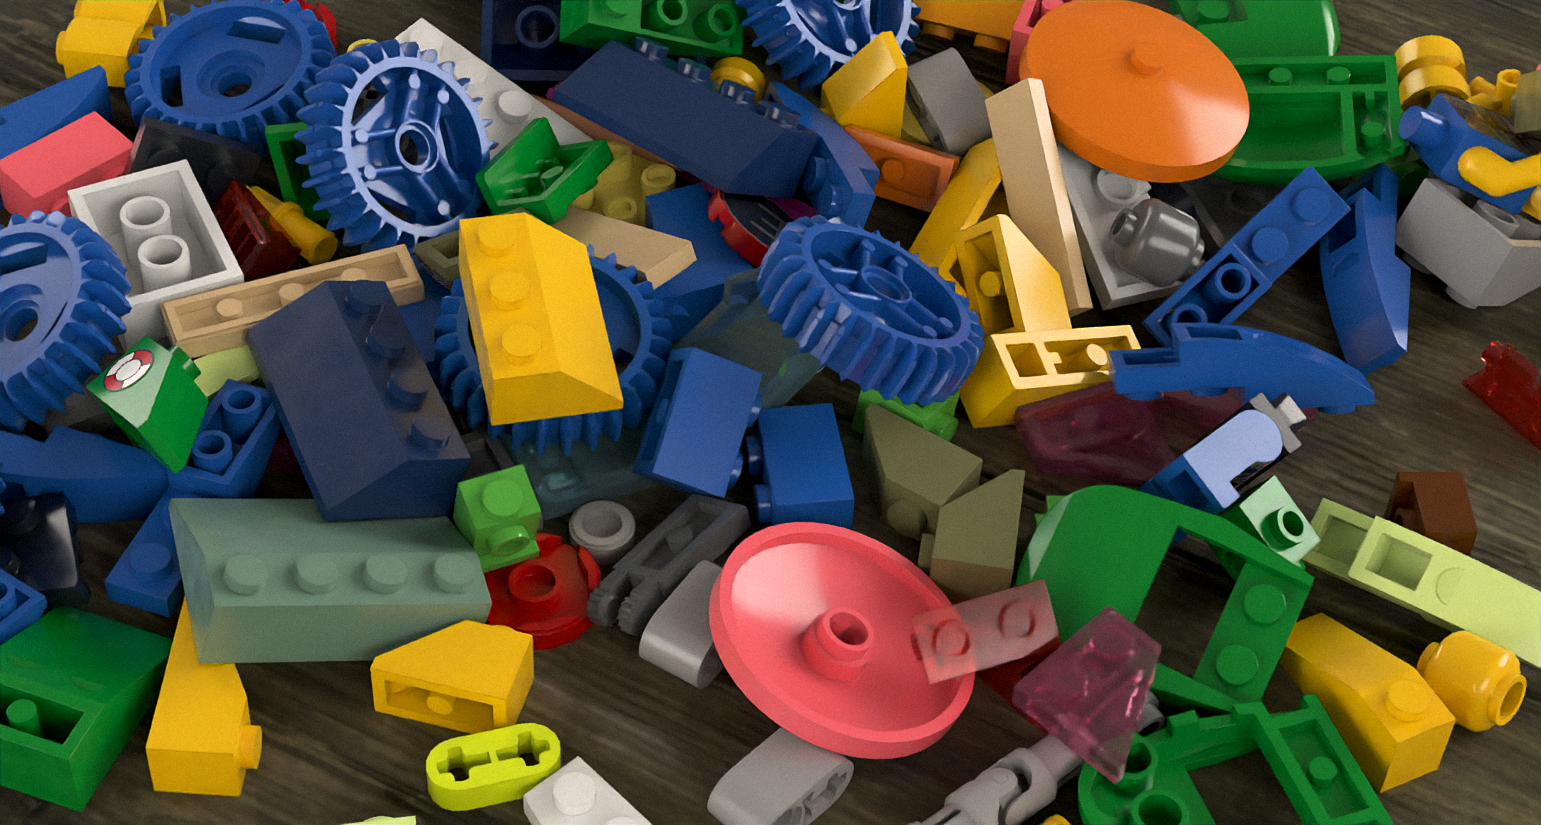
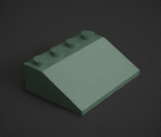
[168,498,492,664]

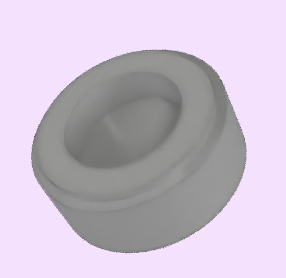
[569,500,635,565]

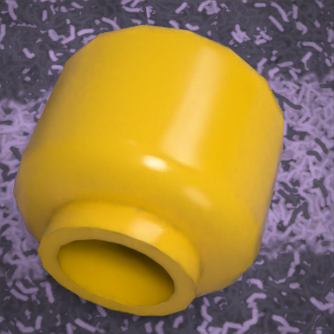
[1416,630,1527,732]

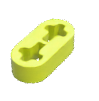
[426,723,561,811]

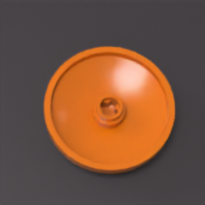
[1019,0,1250,183]

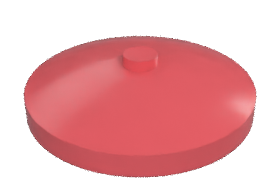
[708,522,975,759]

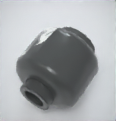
[1109,198,1204,288]

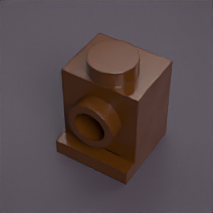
[1384,472,1478,556]

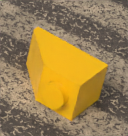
[819,31,908,139]
[953,214,1072,341]
[370,620,534,734]

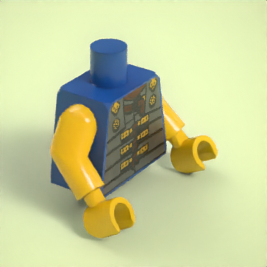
[1398,69,1541,215]

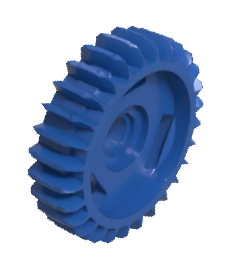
[124,0,337,157]
[734,0,921,98]
[293,39,499,262]
[0,209,132,433]
[755,215,985,406]
[434,244,673,457]

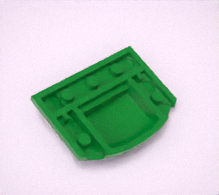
[1166,0,1340,58]
[1209,55,1405,187]

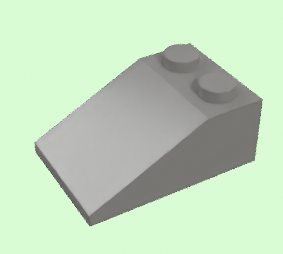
[1395,178,1541,309]

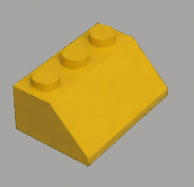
[459,212,624,426]

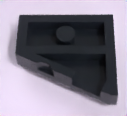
[122,116,262,213]
[0,491,91,610]

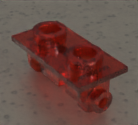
[1461,341,1541,451]
[910,579,1062,684]

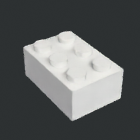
[67,159,244,353]

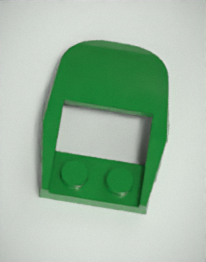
[1014,485,1315,714]
[1078,694,1394,825]

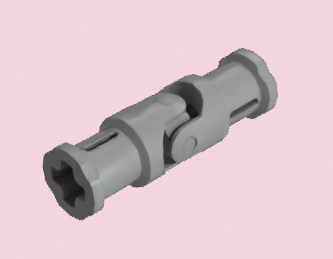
[907,718,1098,825]

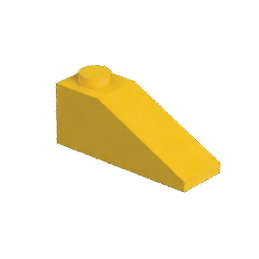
[959,325,1141,428]
[145,596,262,797]
[1279,612,1456,793]

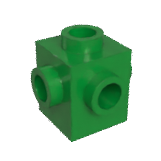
[1207,475,1321,583]

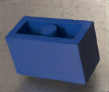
[632,347,763,498]
[744,403,855,530]

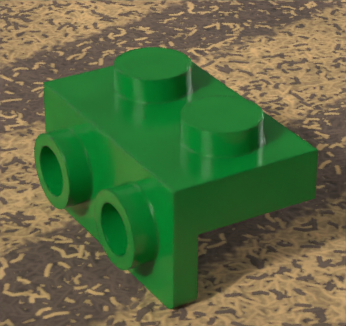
[475,117,615,226]

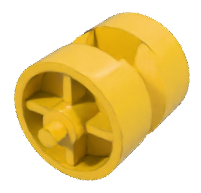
[1394,35,1471,114]

